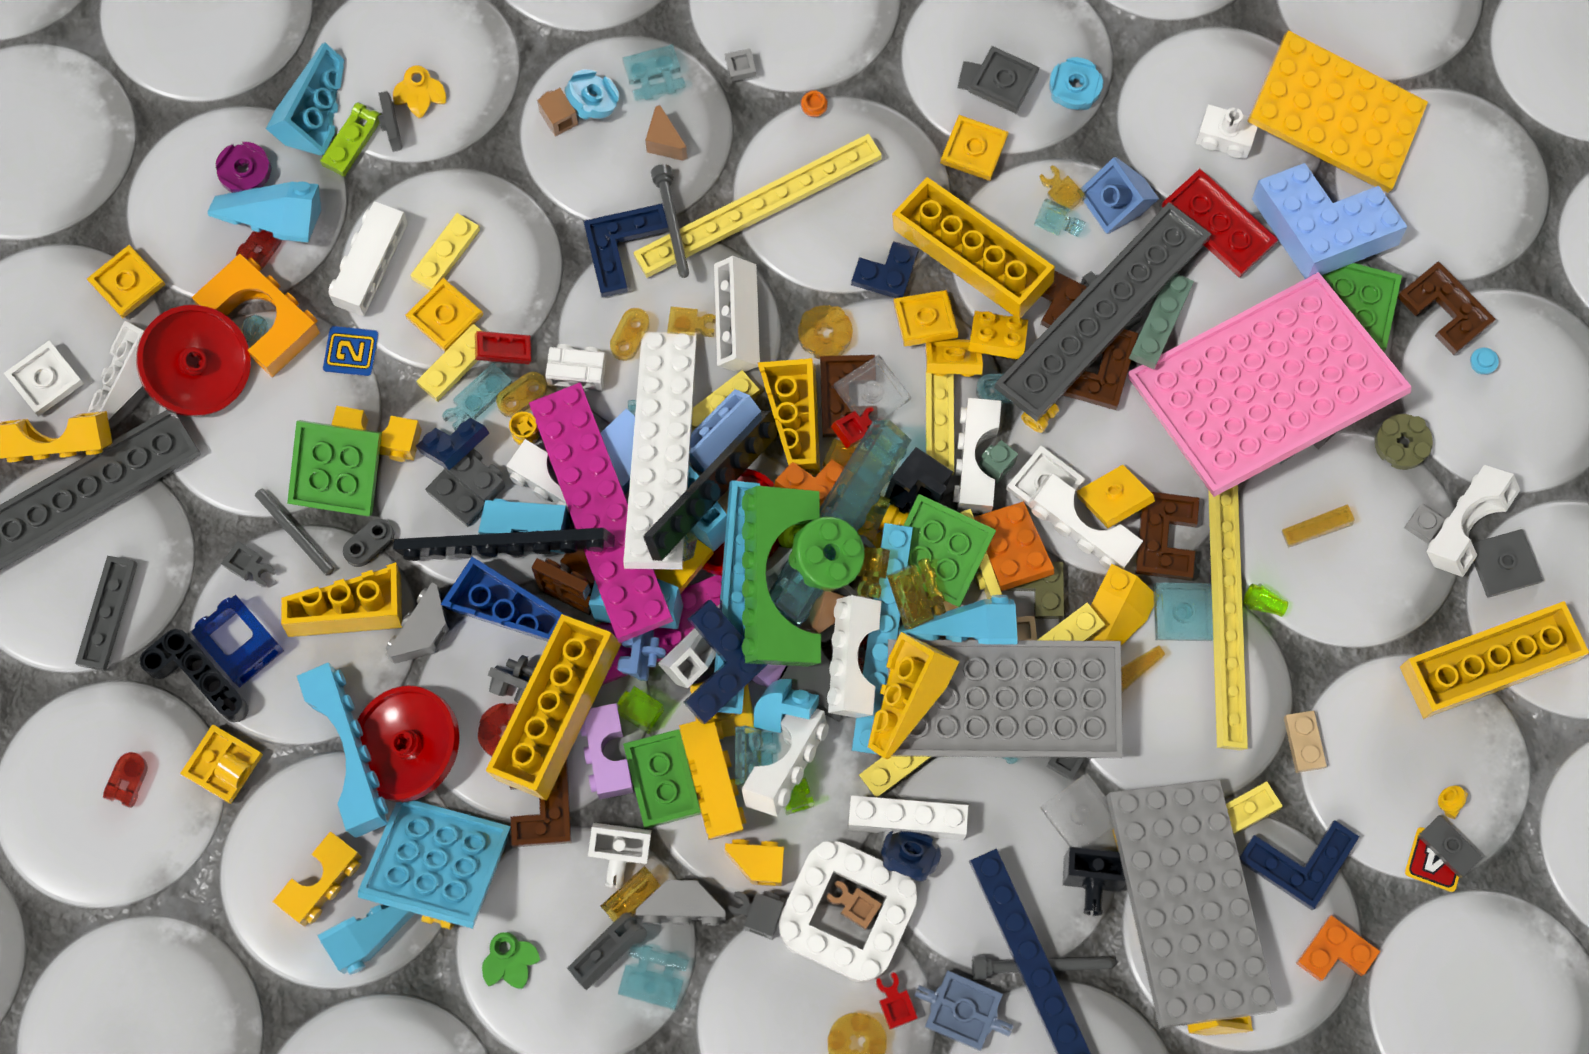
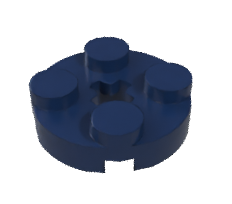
[881,831,941,881]

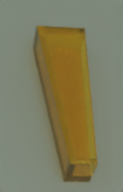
[1281,504,1355,548]
[1121,645,1165,693]

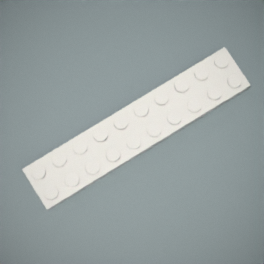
[623,332,697,569]

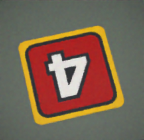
[1405,827,1459,892]

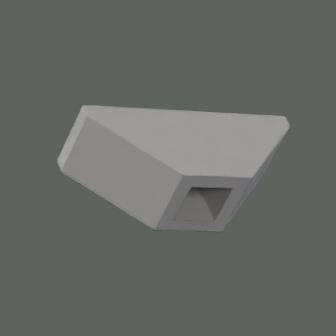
[386,582,449,664]
[636,880,726,926]

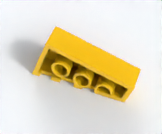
[758,358,820,475]
[281,562,402,637]
[679,717,746,840]

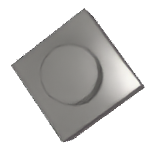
[725,49,756,82]
[1404,503,1445,544]

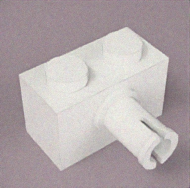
[1195,104,1257,159]
[588,823,651,888]

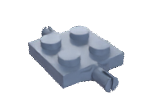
[914,970,1013,1051]

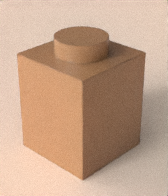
[537,88,578,137]

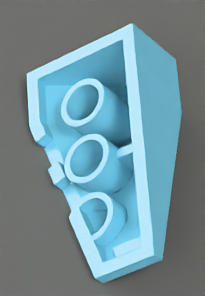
[266,42,344,156]
[208,181,321,242]
[898,595,1018,644]
[317,904,415,975]

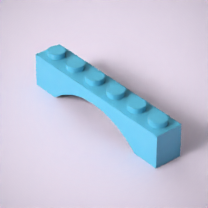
[297,662,388,838]

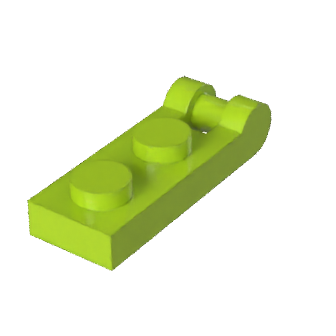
[320,102,382,177]

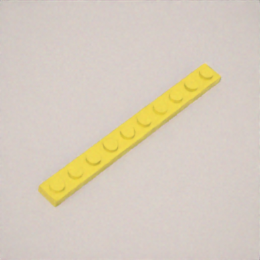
[633,134,882,278]
[1208,485,1248,751]
[859,602,1105,798]

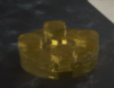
[798,305,853,360]
[827,1013,887,1054]

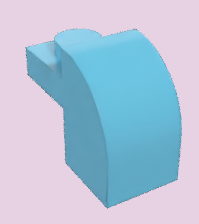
[754,679,819,733]

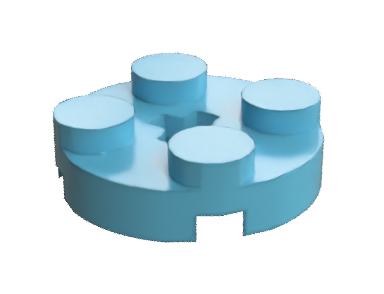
[1049,57,1103,110]
[565,69,619,119]

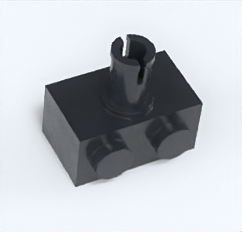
[1062,847,1126,916]

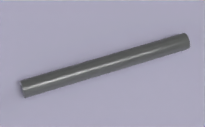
[255,489,334,576]

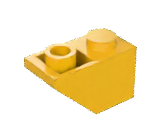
[725,839,784,887]

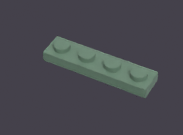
[1129,274,1194,369]

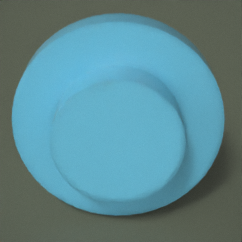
[1470,347,1499,374]

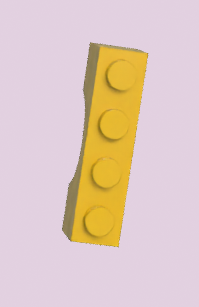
[0,411,113,462]

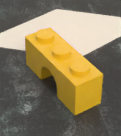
[331,405,422,462]
[272,831,362,927]

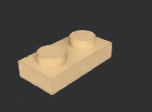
[1284,711,1327,773]

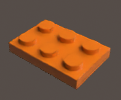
[974,501,1054,591]

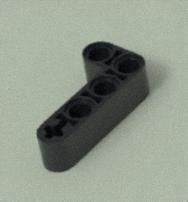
[139,629,248,723]

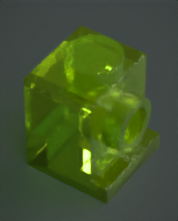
[783,777,814,816]

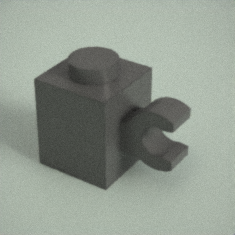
[728,891,784,940]

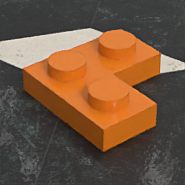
[774,459,854,516]
[1296,915,1380,981]

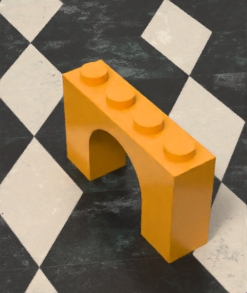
[191,254,320,378]

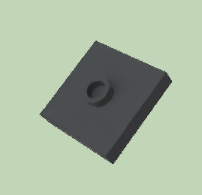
[968,46,1040,114]
[1472,529,1543,598]

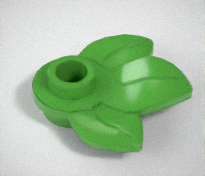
[482,932,540,989]

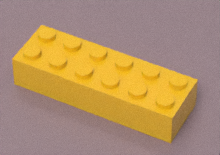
[892,177,1055,320]
[1400,601,1589,719]
[485,614,621,801]

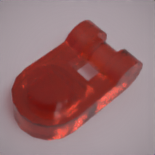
[236,230,282,269]
[103,752,148,808]

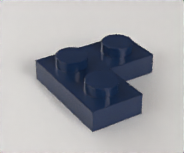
[851,241,919,298]
[416,418,489,470]

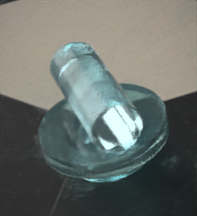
[242,314,268,343]

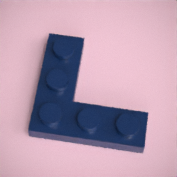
[583,203,669,298]
[683,600,767,724]
[1239,820,1360,910]

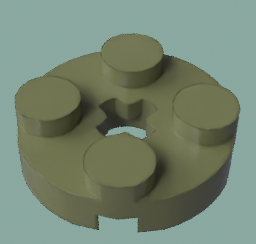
[1375,414,1433,470]

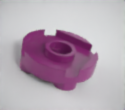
[216,142,272,193]

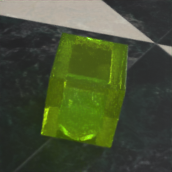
[617,686,664,734]

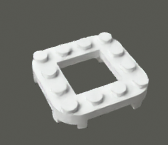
[779,841,917,983]

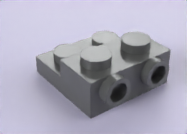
[425,448,505,527]

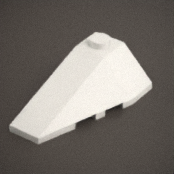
[87,321,145,420]

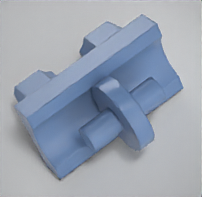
[617,630,666,681]

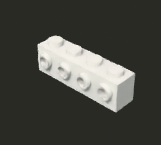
[329,201,408,316]
[714,256,760,373]

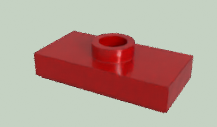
[475,331,531,364]

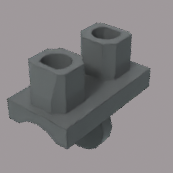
[488,655,535,703]

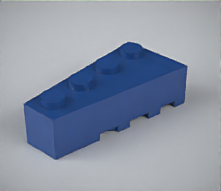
[441,557,565,642]

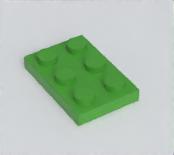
[623,729,701,829]

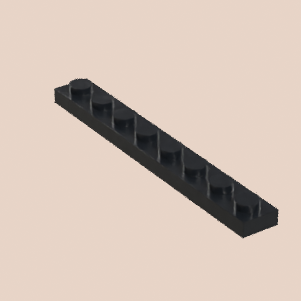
[643,411,779,561]
[393,528,615,561]

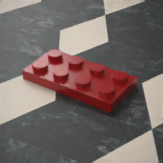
[1162,169,1278,278]

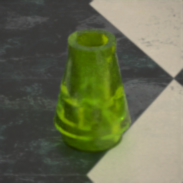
[1243,583,1288,617]

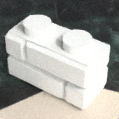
[546,344,606,391]

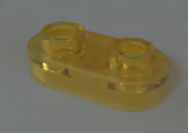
[610,308,650,361]
[496,372,547,417]

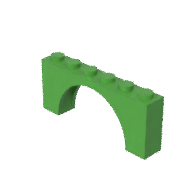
[742,486,821,667]

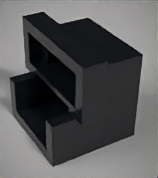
[883,447,953,511]

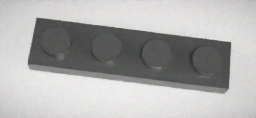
[75,555,137,671]

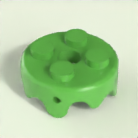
[789,517,865,592]

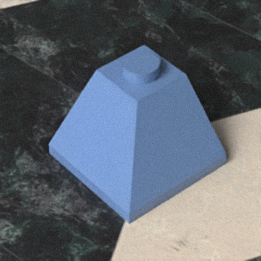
[1077,157,1159,234]

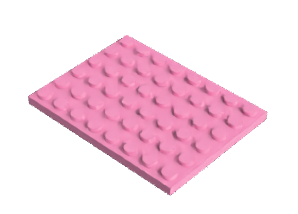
[1128,272,1411,497]

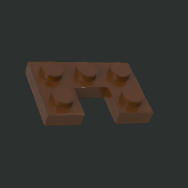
[1397,261,1496,355]
[1041,271,1087,328]
[1063,329,1138,410]
[820,355,878,437]
[1135,492,1200,581]
[531,558,591,615]
[509,759,571,848]

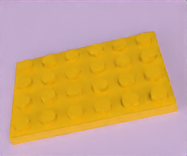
[1247,30,1428,193]

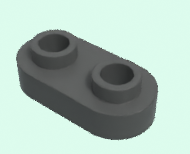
[343,519,394,567]

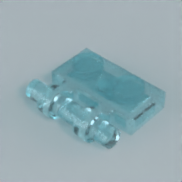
[622,44,685,101]
[735,726,776,787]
[617,945,689,1010]

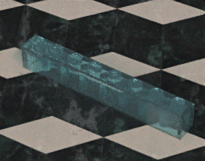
[769,419,912,626]

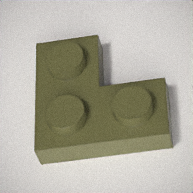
[1006,562,1064,619]

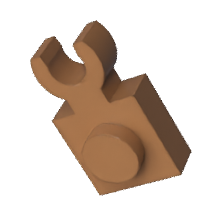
[827,881,882,930]

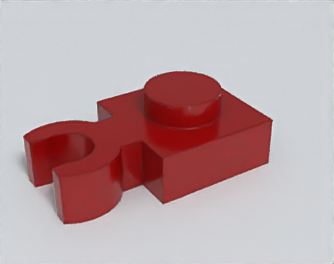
[831,407,882,449]
[876,972,918,1030]

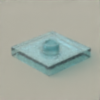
[1153,583,1213,641]

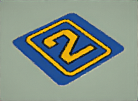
[323,326,378,376]

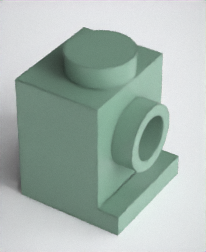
[978,440,1018,484]

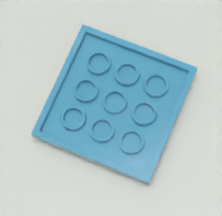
[358,800,511,929]

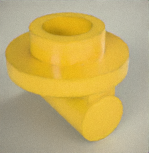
[1438,786,1469,819]

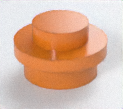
[801,91,827,117]

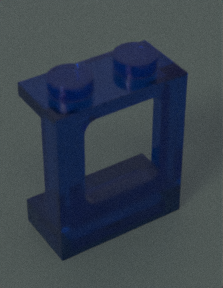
[190,594,284,688]

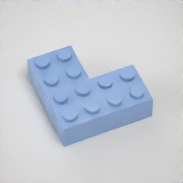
[1252,163,1407,279]

